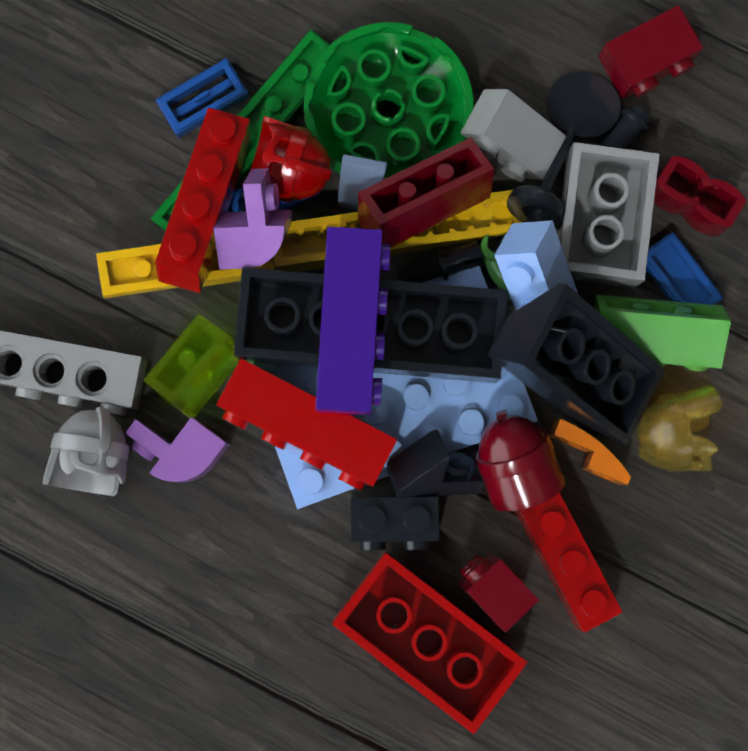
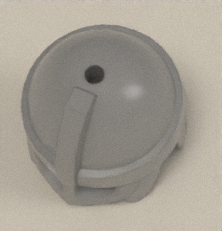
[42,407,129,496]

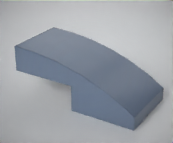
[338,154,387,211]

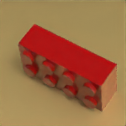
[332,551,528,734]

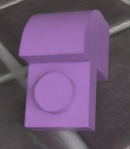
[214,168,292,269]
[125,417,230,482]

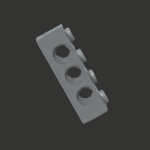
[0,331,148,416]

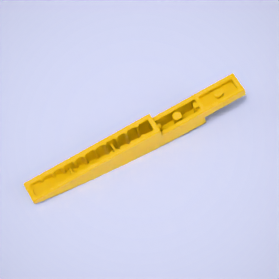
[96,190,523,299]

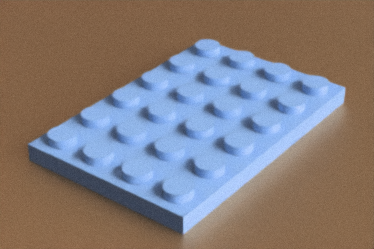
[249,266,538,509]

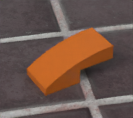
[549,419,631,485]

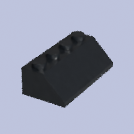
[487,283,665,445]

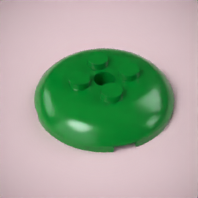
[304,22,474,179]

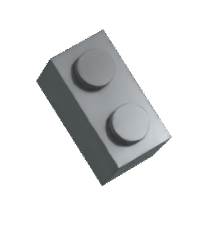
[460,89,566,182]

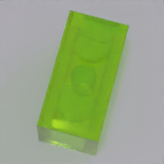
[143,314,239,419]

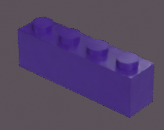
[315,226,390,415]

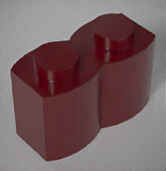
[654,156,746,237]

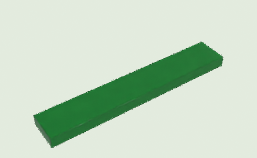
[150,29,330,231]

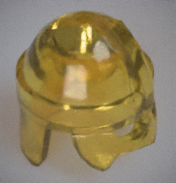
[637,384,722,472]

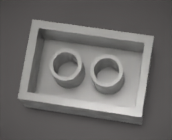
[557,142,660,289]

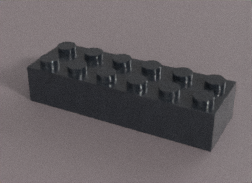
[233,267,508,383]

